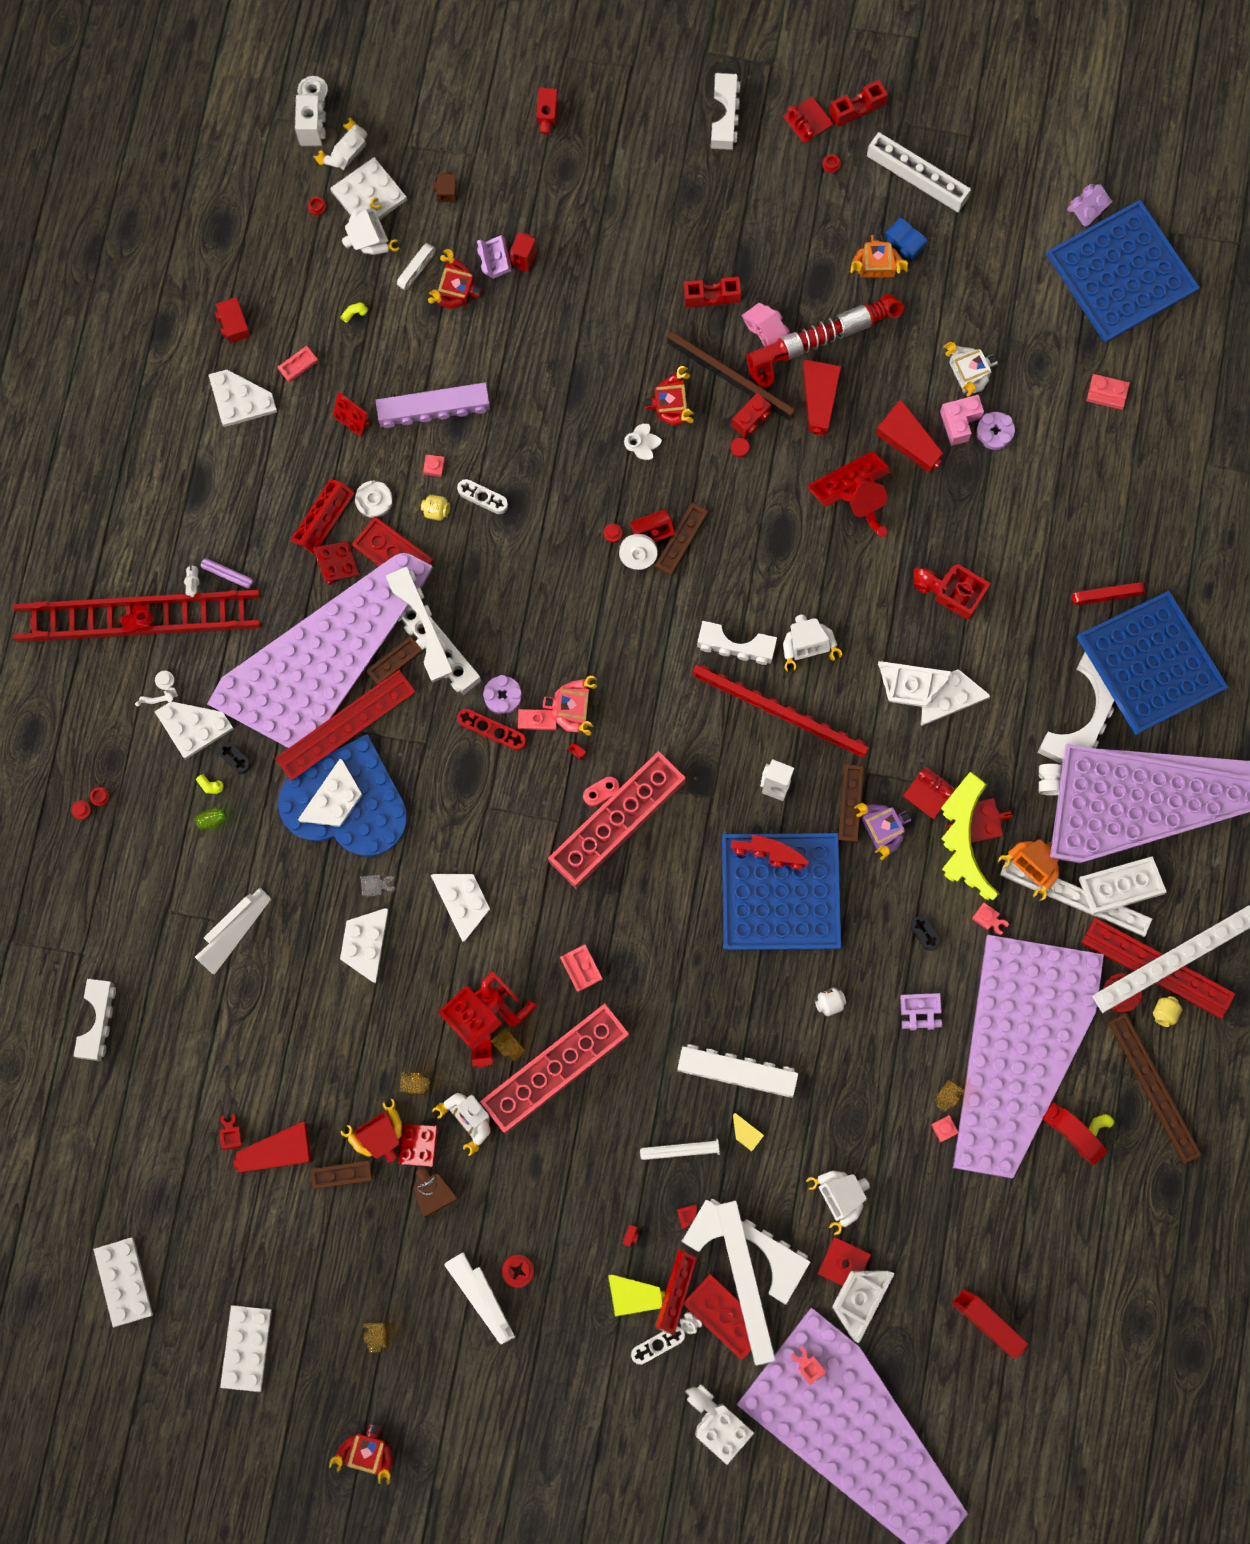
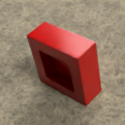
[622,1225,639,1247]

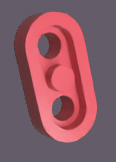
[583,777,619,807]

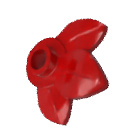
[118,604,153,632]

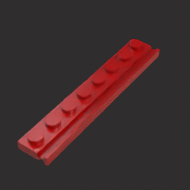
[275,670,415,781]
[1081,918,1235,1019]

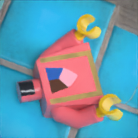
[543,676,597,735]

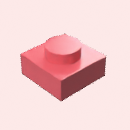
[423,455,445,477]
[931,1116,958,1142]

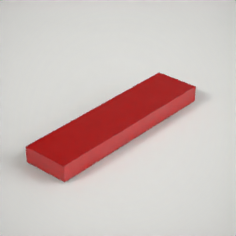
[655,1250,697,1335]

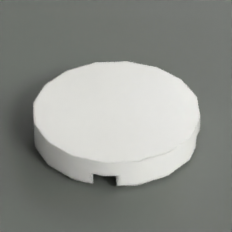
[355,481,392,518]

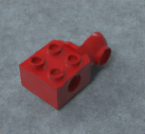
[913,564,991,620]

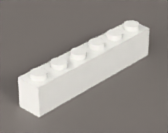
[867,132,971,213]
[677,1044,798,1098]

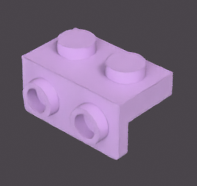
[1067,184,1112,226]
[477,235,512,279]

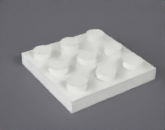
[330,158,407,220]

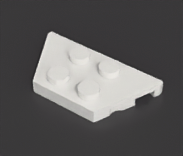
[878,661,952,708]
[921,669,990,726]
[298,759,362,827]
[431,874,490,942]
[340,908,389,983]
[833,1271,894,1343]

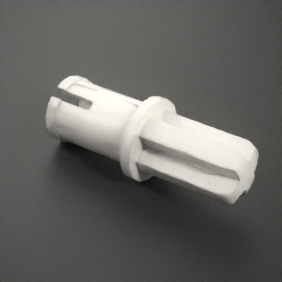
[184,566,199,597]

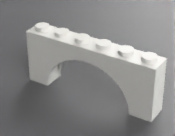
[1037,652,1114,764]
[682,1198,810,1304]

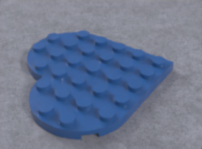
[278,734,407,857]

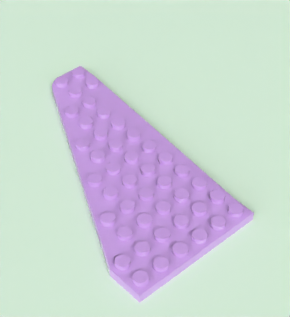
[207,553,433,748]
[1050,743,1250,863]

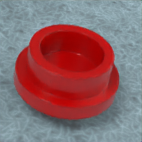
[822,154,841,173]
[308,197,326,215]
[604,524,622,542]
[90,787,109,806]
[71,800,91,820]

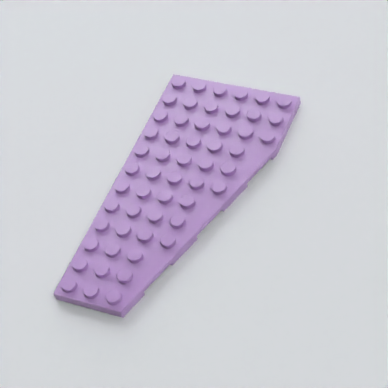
[953,935,1104,1178]
[737,1308,968,1544]

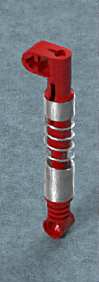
[746,294,904,387]

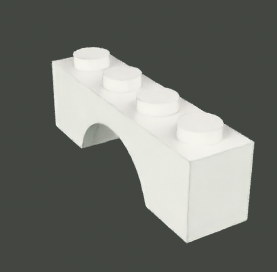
[711,73,740,150]
[697,621,777,665]
[760,759,794,801]
[74,979,116,1061]

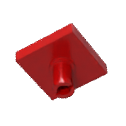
[817,1237,871,1286]

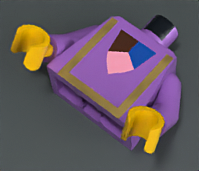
[854,803,911,860]

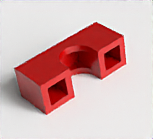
[829,80,888,127]
[684,277,741,308]

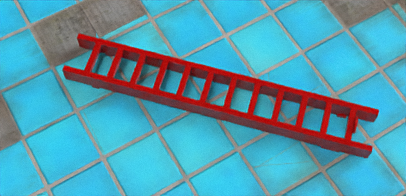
[13,590,261,642]

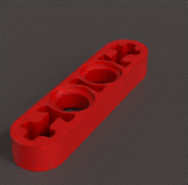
[1071,583,1146,605]
[457,709,526,751]

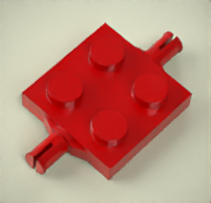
[946,798,1012,843]

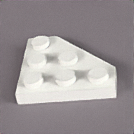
[209,370,277,427]
[155,702,234,760]

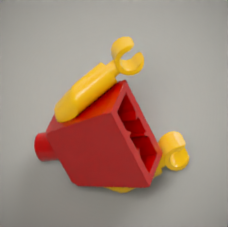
[341,1099,402,1162]

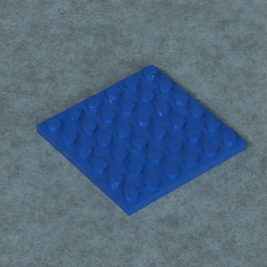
[1046,200,1200,343]
[1076,591,1228,735]
[722,833,841,950]

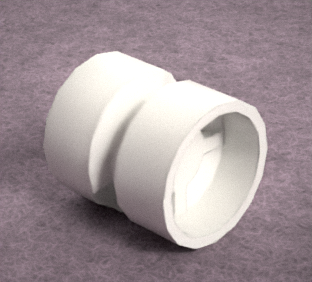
[1039,764,1062,795]

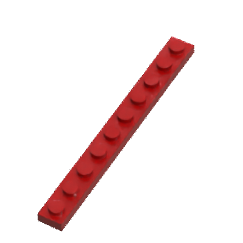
[692,665,869,758]

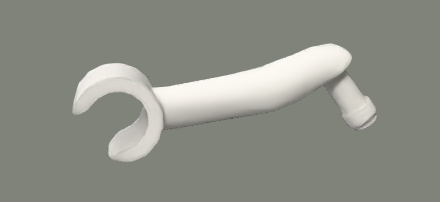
[135,687,178,706]

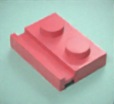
[1086,374,1129,410]
[560,945,603,992]

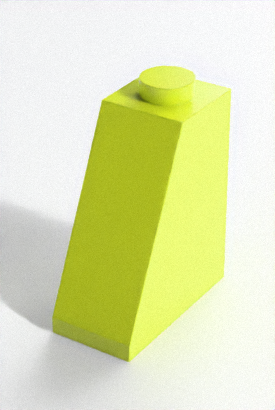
[609,1275,665,1316]

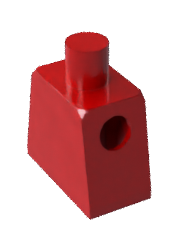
[536,88,559,135]

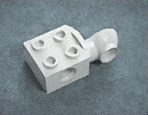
[295,76,328,146]
[685,1385,754,1464]

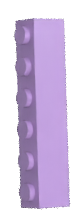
[376,383,490,428]

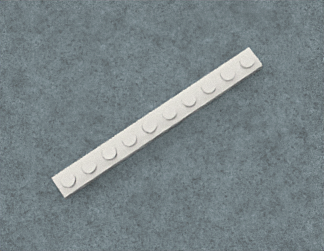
[1092,905,1250,1013]

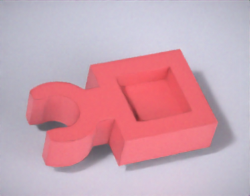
[972,903,1009,936]
[792,1347,826,1386]

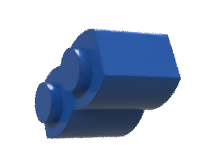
[884,218,927,261]

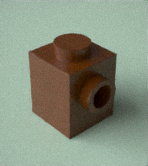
[433,172,457,202]

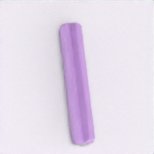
[201,558,254,589]

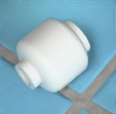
[815,988,846,1016]

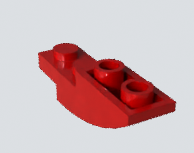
[731,835,808,870]

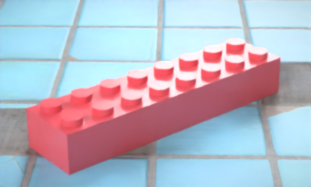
[548,751,686,889]
[480,1004,629,1135]

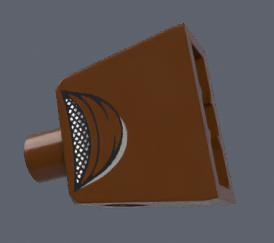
[413,1167,458,1218]

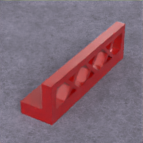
[290,479,354,554]

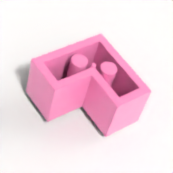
[742,303,790,347]
[940,395,984,446]

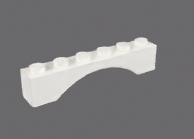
[386,567,455,683]

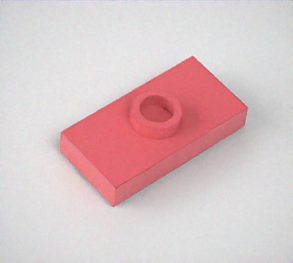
[277,346,319,383]
[518,709,557,730]

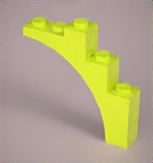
[941,772,1000,900]

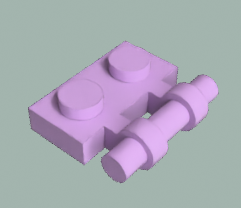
[900,993,942,1030]

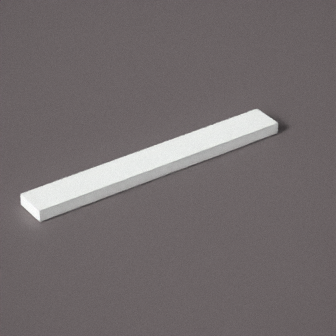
[1000,859,1152,937]
[717,1201,775,1366]

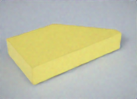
[733,1113,764,1151]

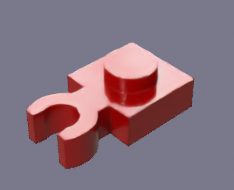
[219,1114,242,1151]

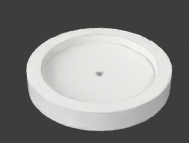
[619,534,657,570]

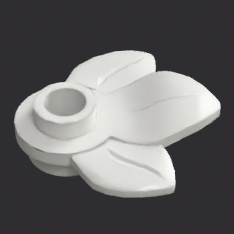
[624,424,662,460]

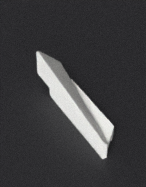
[195,888,271,974]
[445,1253,515,1344]

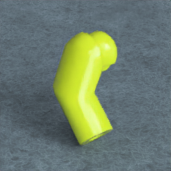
[340,302,368,323]
[196,774,224,794]
[1089,1114,1114,1136]

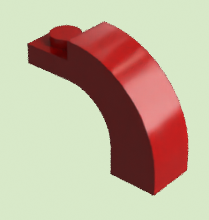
[1042,1102,1107,1166]

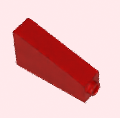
[802,359,841,436]
[876,400,943,473]
[233,1122,312,1173]
[951,1289,1028,1359]

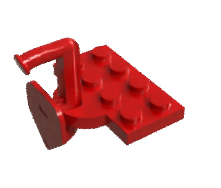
[807,451,890,537]
[438,971,538,1050]

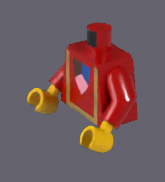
[428,249,482,309]
[644,366,694,426]
[329,1423,393,1485]

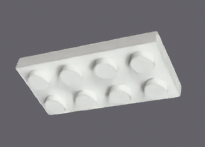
[1079,856,1166,915]
[94,1237,153,1327]
[220,1306,272,1392]

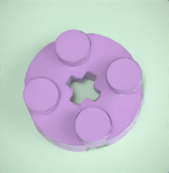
[976,412,1015,450]
[483,675,522,714]

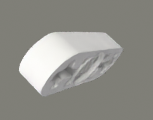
[397,243,436,290]
[457,479,508,514]
[631,1326,685,1364]

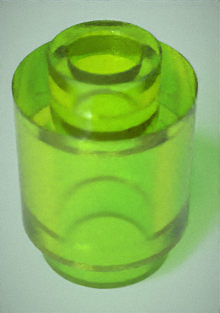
[195,807,225,831]

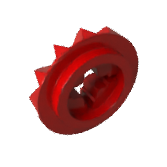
[502,1255,534,1287]

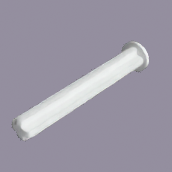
[640,1139,720,1160]

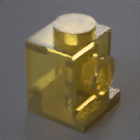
[491,1028,526,1061]
[400,1072,430,1094]
[934,1080,965,1112]
[364,1323,386,1352]

